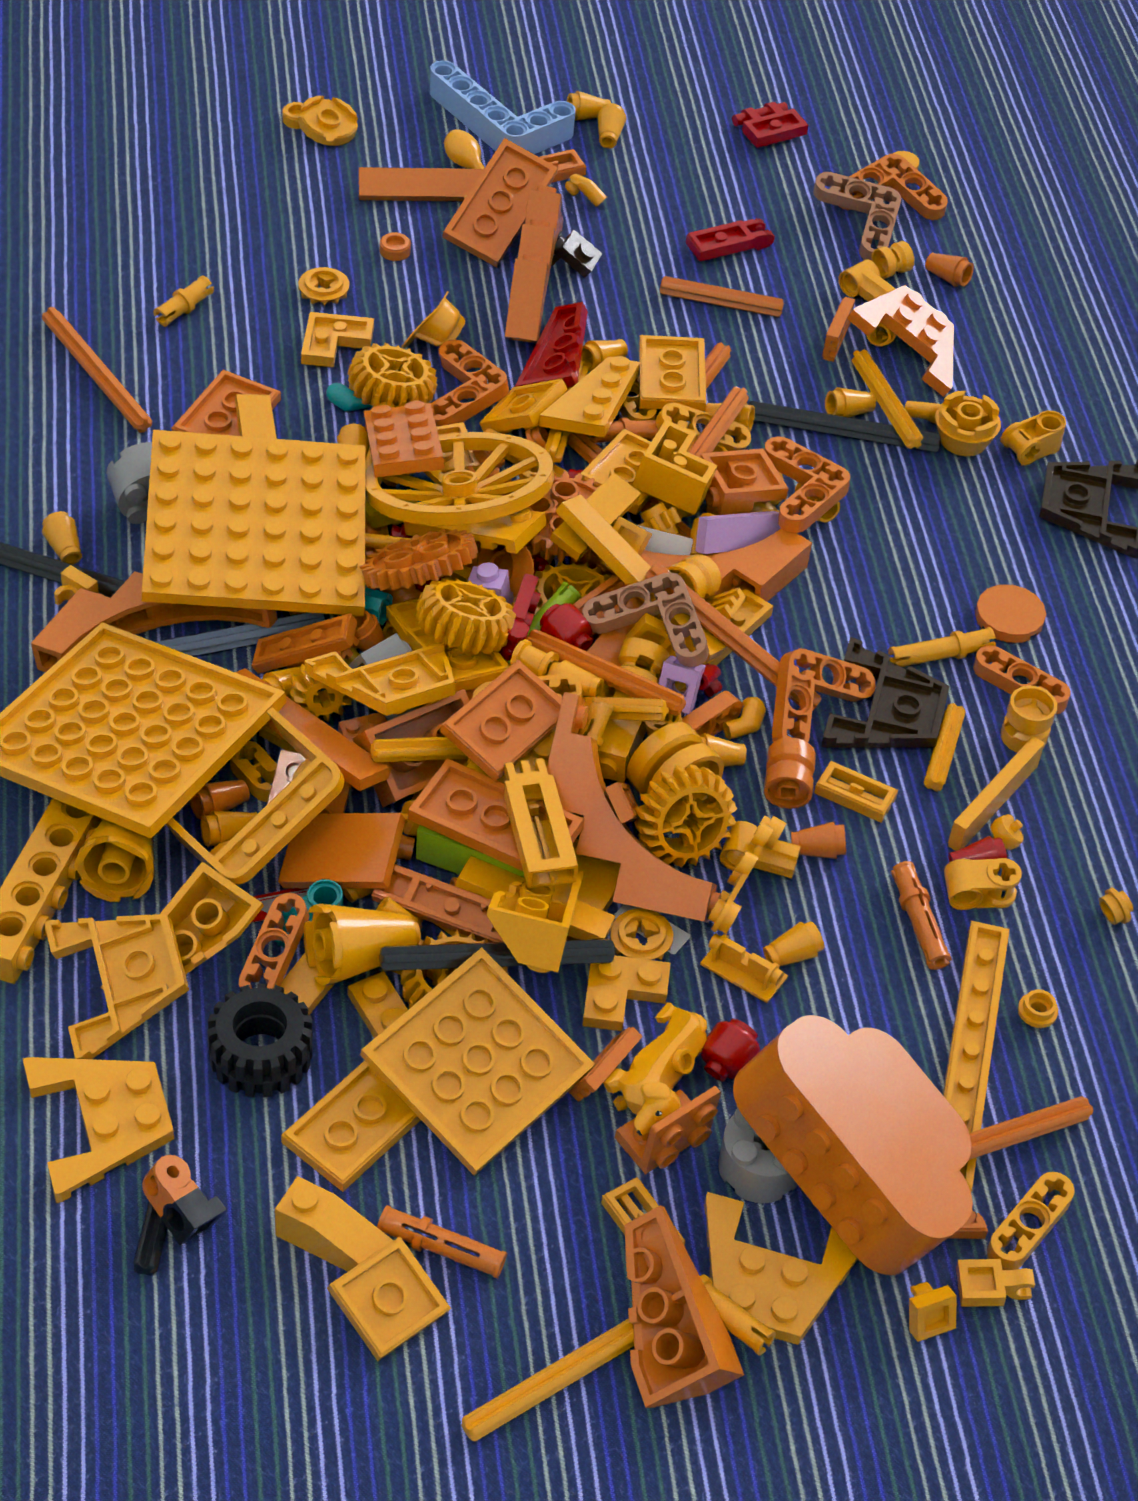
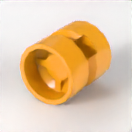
[666,554,721,600]
[608,637,669,694]
[1000,685,1057,753]

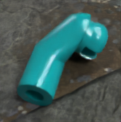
[326,383,373,412]

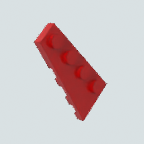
[515,302,588,388]

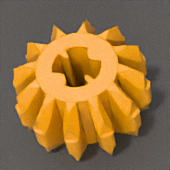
[290,664,352,722]

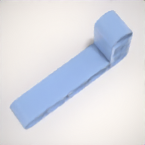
[430,61,575,154]

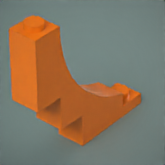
[570,528,812,602]
[547,692,721,923]

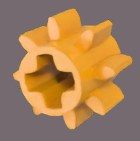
[638,501,682,535]

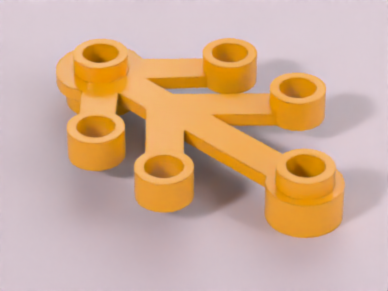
[707,815,787,934]

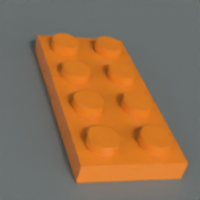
[442,138,558,268]
[364,401,445,478]
[408,758,584,871]

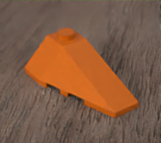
[624,1205,744,1408]

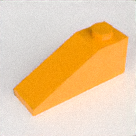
[275,1176,394,1272]

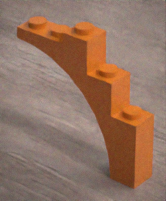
[505,186,563,343]
[31,571,278,672]

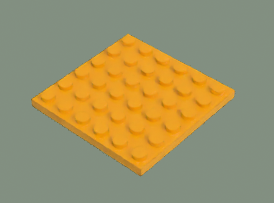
[141,430,365,616]
[0,622,286,839]

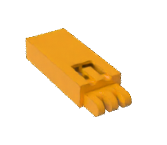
[504,758,578,888]

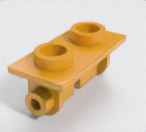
[700,933,788,1003]

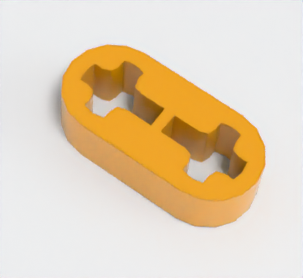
[230,741,277,802]

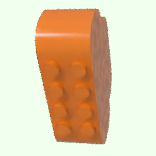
[733,1015,973,1275]

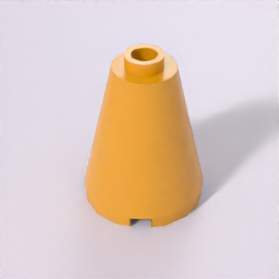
[74,819,155,902]
[304,904,421,986]

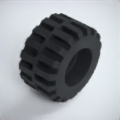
[207,984,313,1098]

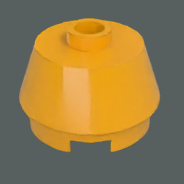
[935,391,1001,456]

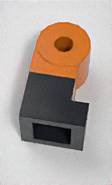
[142,1155,227,1246]

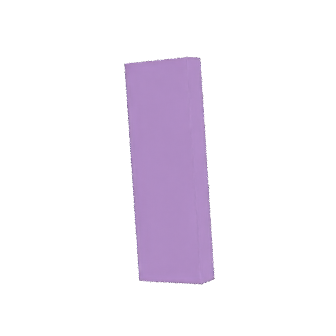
[695,511,781,554]

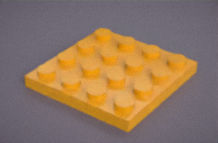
[360,947,595,1176]

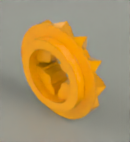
[298,267,350,306]
[610,908,673,960]

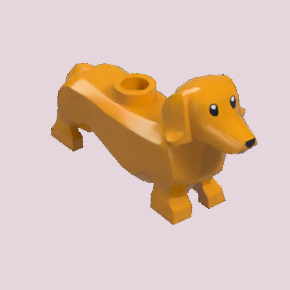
[603,1002,707,1137]

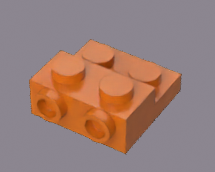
[700,449,789,515]

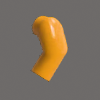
[723,697,766,740]

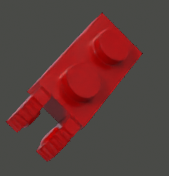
[686,218,775,262]
[499,574,541,661]

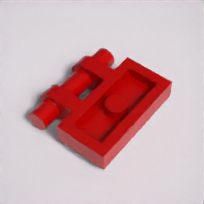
[732,102,809,148]

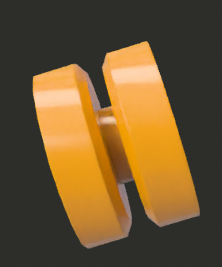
[626,721,724,800]

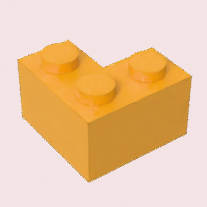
[632,419,718,515]

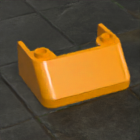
[166,707,344,884]

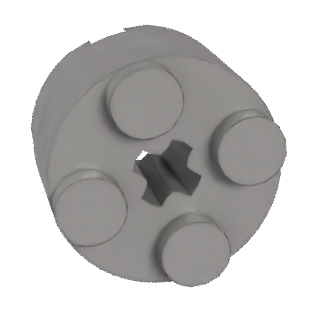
[107,442,152,524]
[718,1108,798,1203]

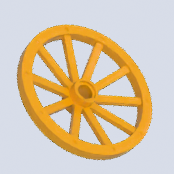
[365,432,554,526]

